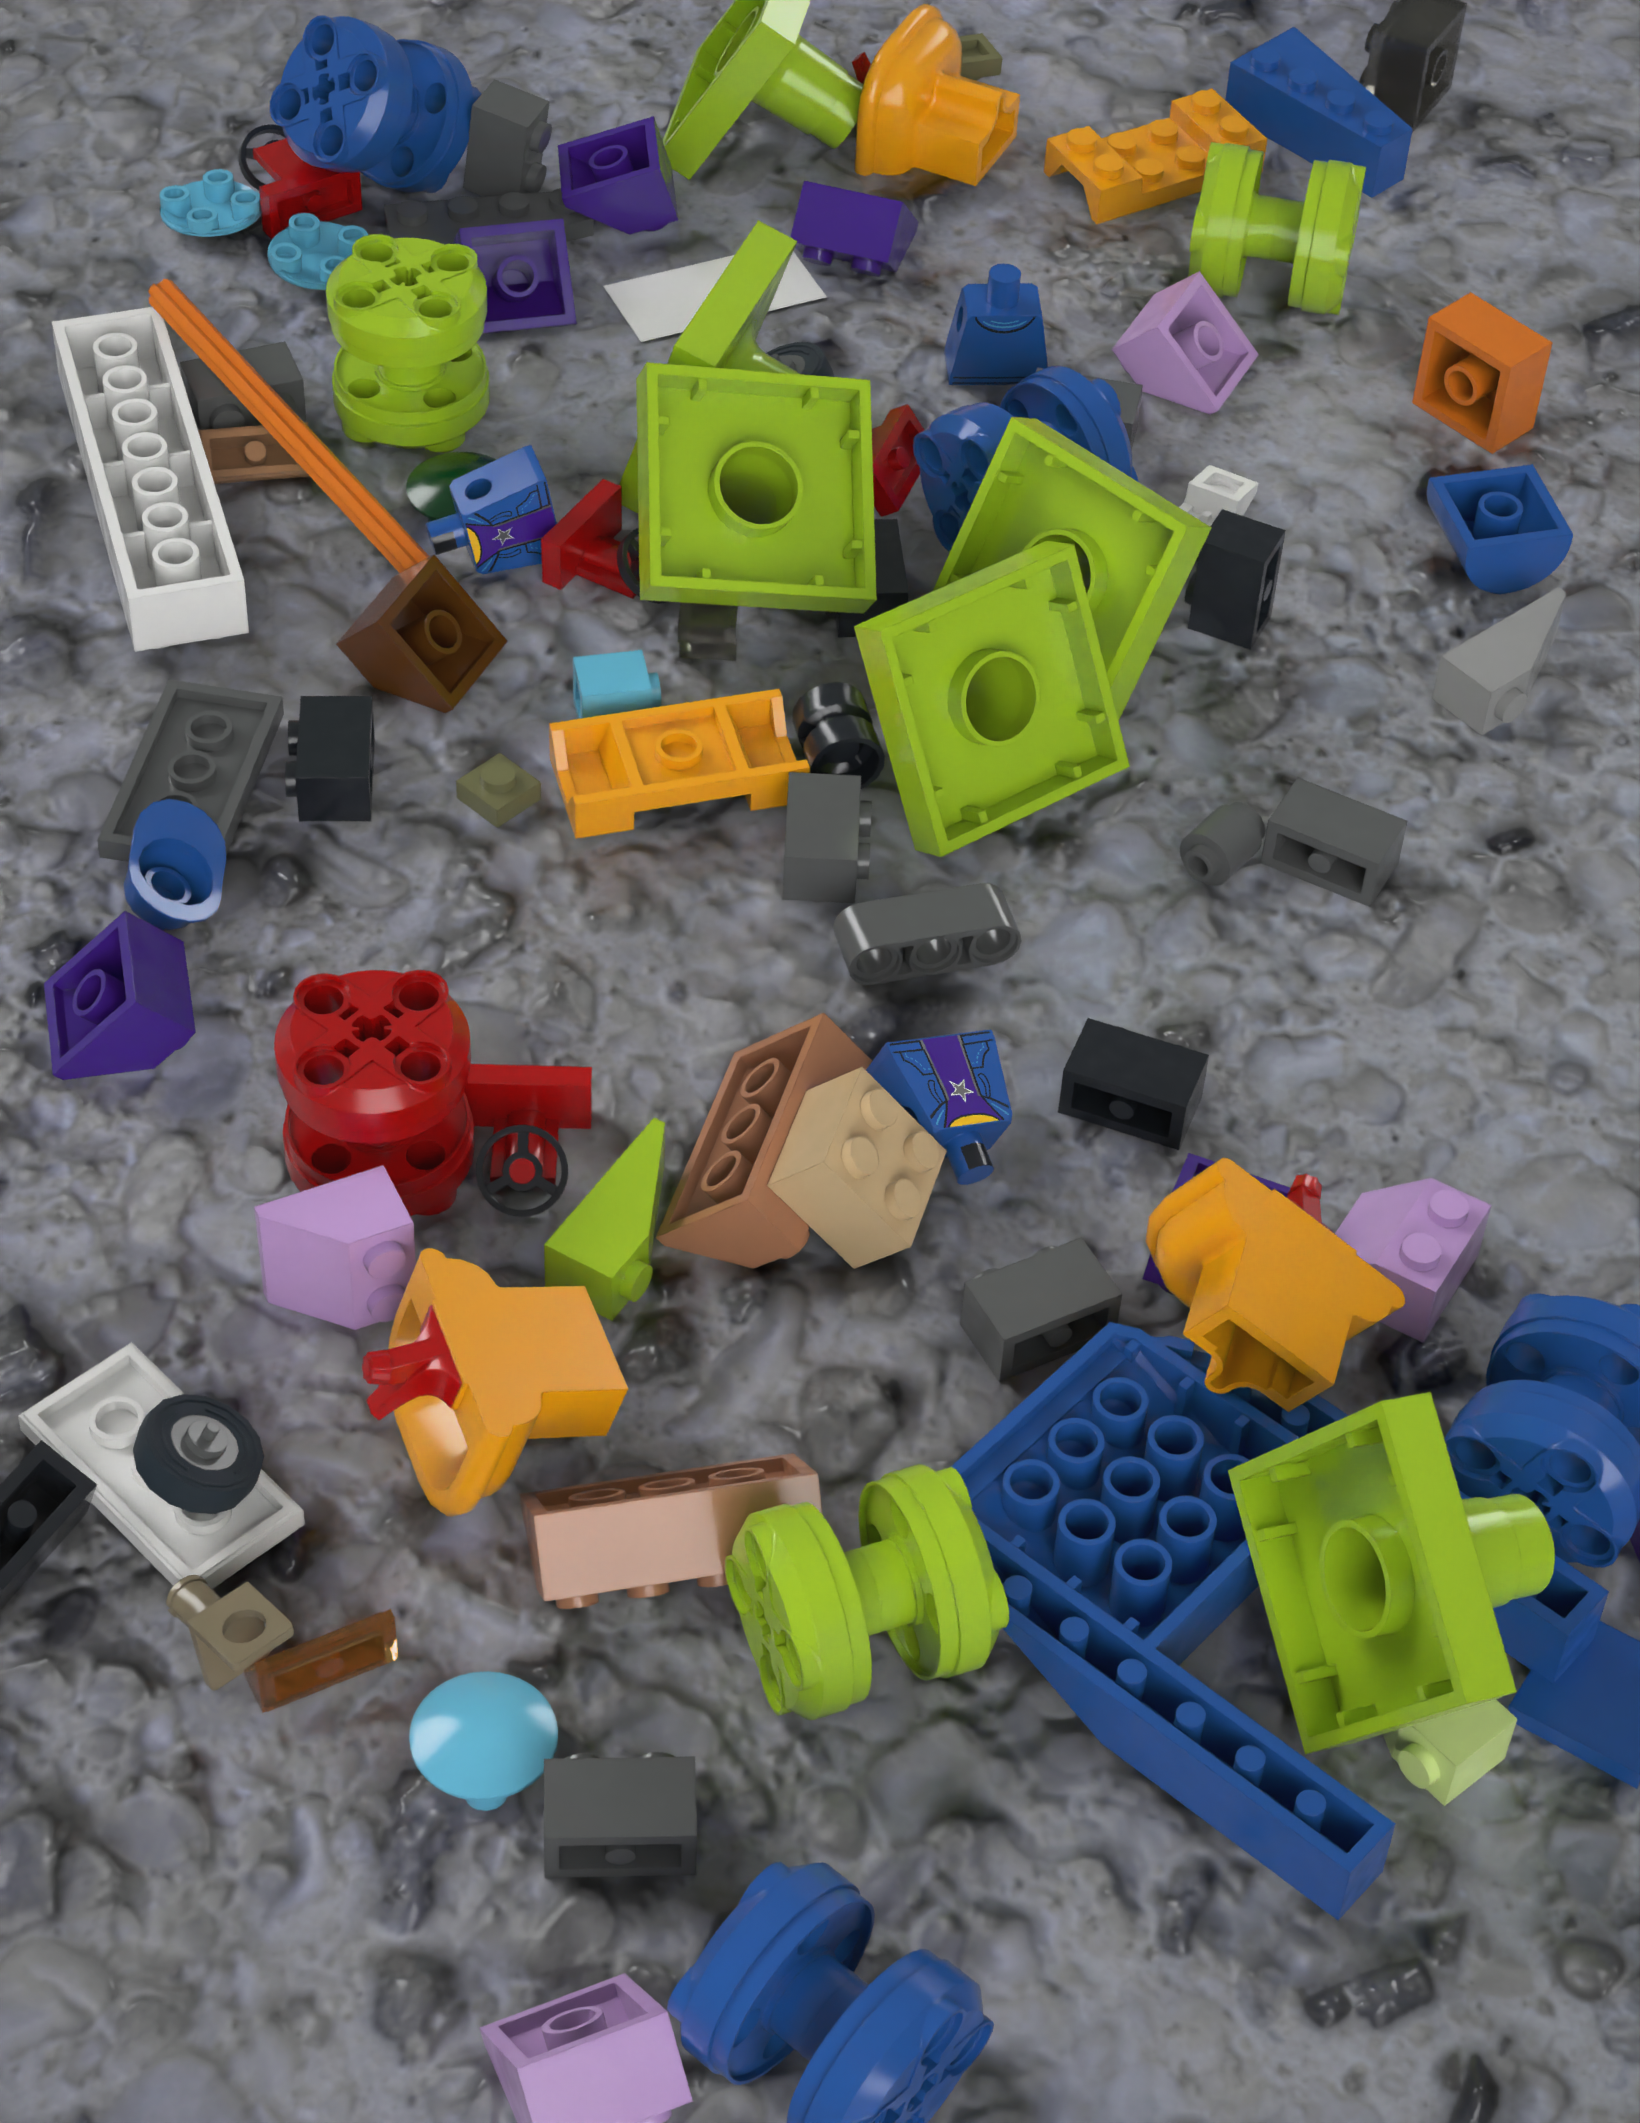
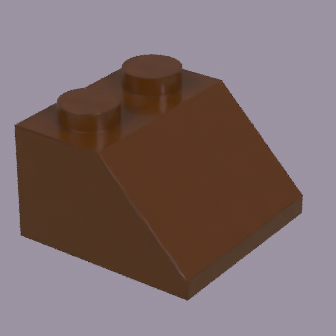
[336,555,508,713]

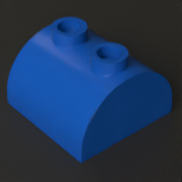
[1427,464,1573,595]

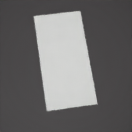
[603,251,827,342]

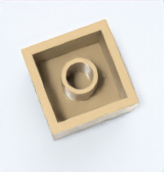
[767,1067,947,1269]

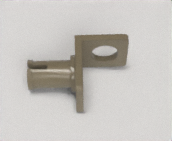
[166,1575,295,1691]

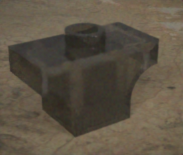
[678,603,740,661]

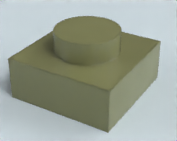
[959,33,1003,81]
[456,753,541,828]

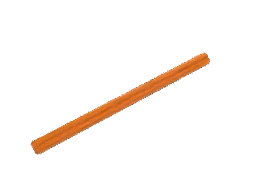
[148,279,430,573]

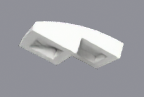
[1179,465,1259,526]

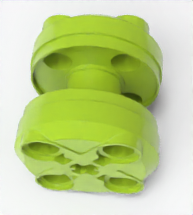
[1188,142,1366,315]
[326,234,490,452]
[725,1464,1009,1721]

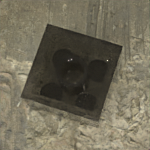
[1359,0,1467,133]

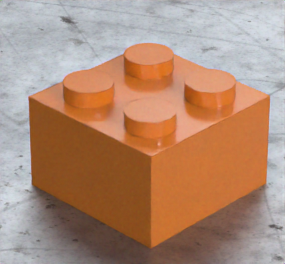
[1412,292,1553,454]

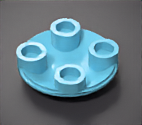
[159,169,261,237]
[267,213,368,290]
[409,1672,558,1811]

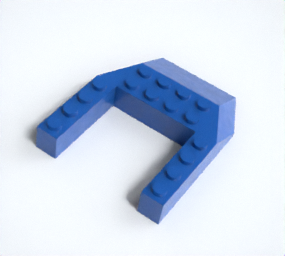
[951,1322,1609,1920]

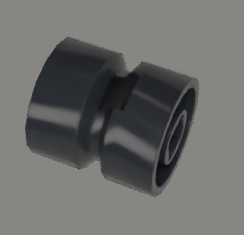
[792,682,885,789]

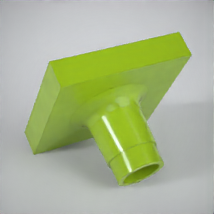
[663,0,864,180]
[619,220,800,514]
[636,362,877,614]
[933,417,1211,721]
[854,541,1130,857]
[1228,1392,1555,1754]

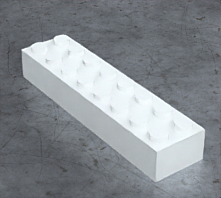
[52,307,249,652]

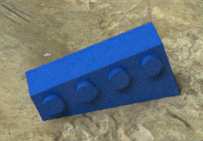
[1225,27,1413,198]

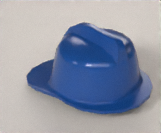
[123,799,226,930]

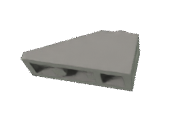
[1432,587,1566,736]

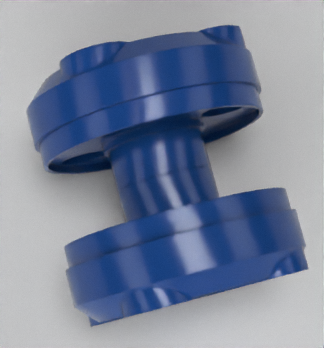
[270,15,481,193]
[913,366,1138,552]
[1444,1293,1640,1568]
[667,1862,994,2123]

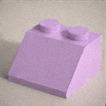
[1112,271,1259,415]
[254,1165,416,1330]
[1335,1178,1492,1342]
[479,1973,693,2123]

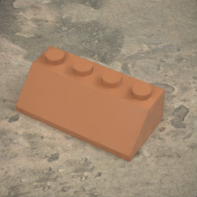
[656,1013,872,1269]
[519,1453,823,1609]

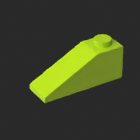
[544,1117,665,1321]

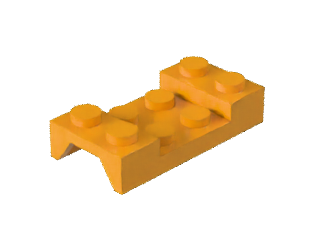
[1044,88,1267,224]
[549,688,810,839]

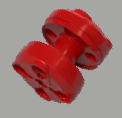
[274,970,475,1216]

